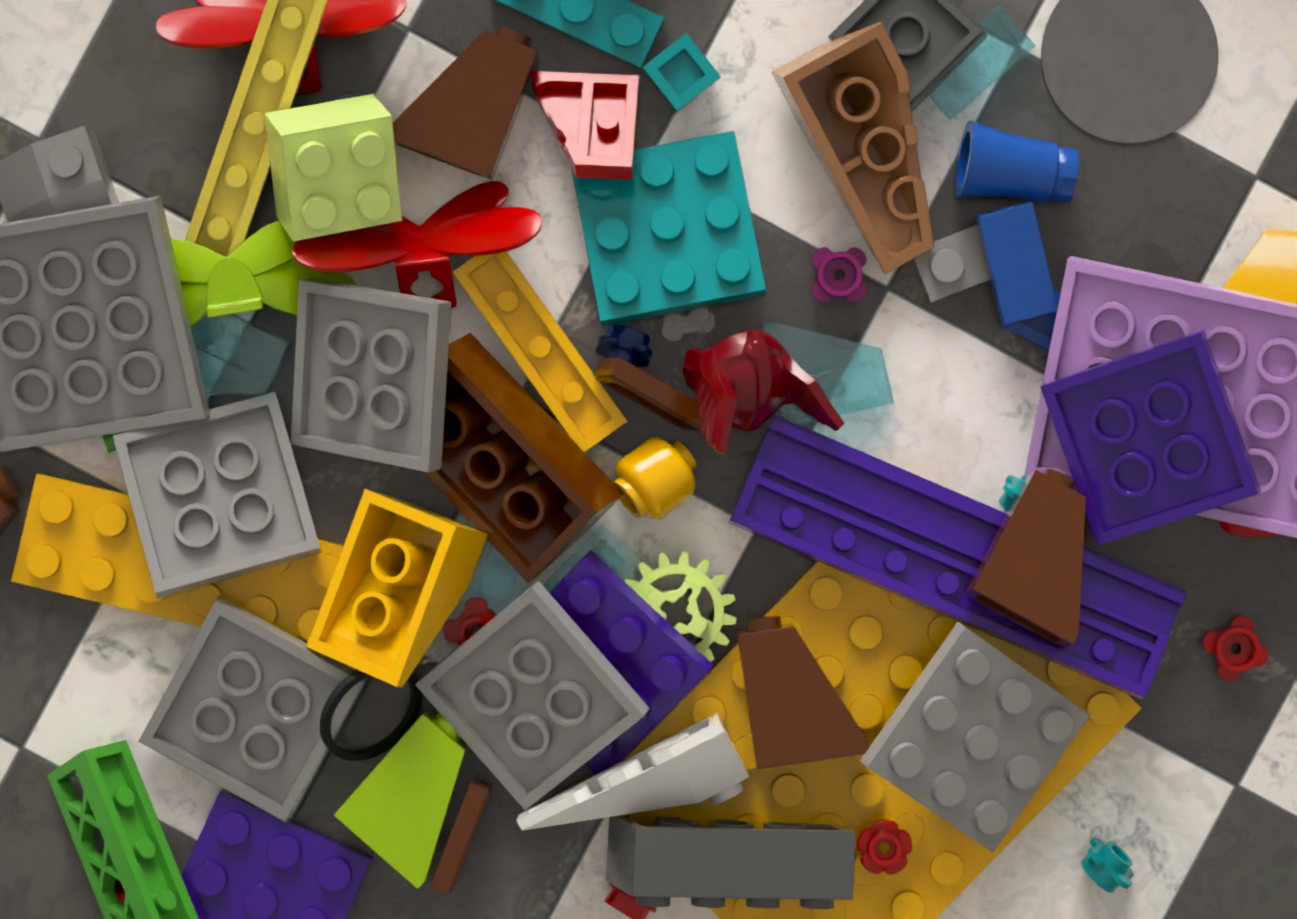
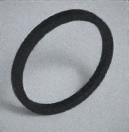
[320,670,422,761]

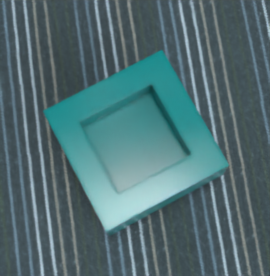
[642,33,721,113]

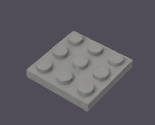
[291,278,451,473]
[112,392,321,598]
[415,581,650,810]
[138,595,366,822]
[860,622,1090,853]

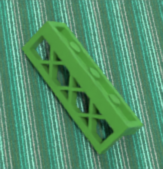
[47,740,199,919]

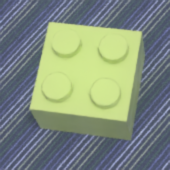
[264,94,402,242]

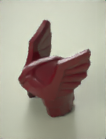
[682,329,844,455]

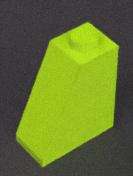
[334,710,468,889]

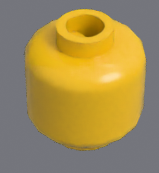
[613,437,697,519]

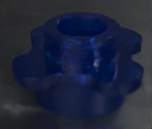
[595,325,653,367]

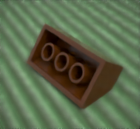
[423,333,624,584]

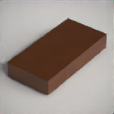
[594,357,701,430]
[429,778,493,895]

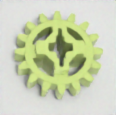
[624,551,737,662]

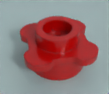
[443,597,497,645]
[1202,616,1268,681]

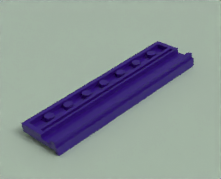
[728,414,1187,699]

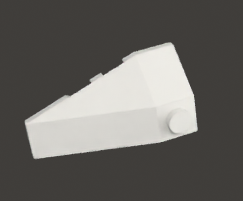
[516,712,749,831]

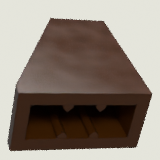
[392,27,539,181]
[964,469,1086,649]
[736,615,869,769]

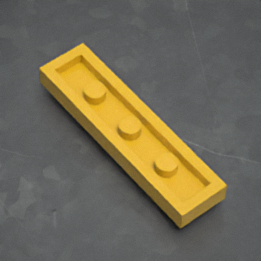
[453,252,628,452]

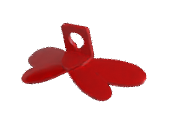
[156,0,407,94]
[292,181,542,308]

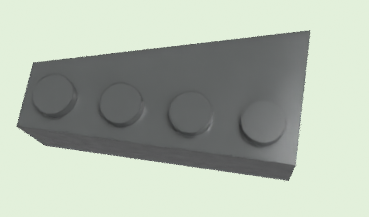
[606,815,856,909]

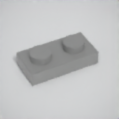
[912,225,990,303]

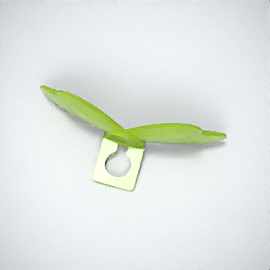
[171,220,356,327]

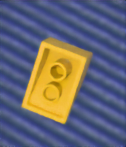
[306,489,488,688]

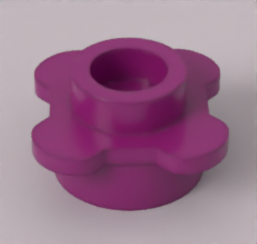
[811,247,867,303]

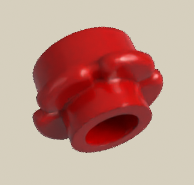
[857,819,912,875]
[604,883,657,919]

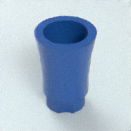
[954,120,1080,203]

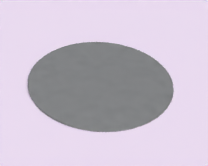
[1041,0,1218,143]

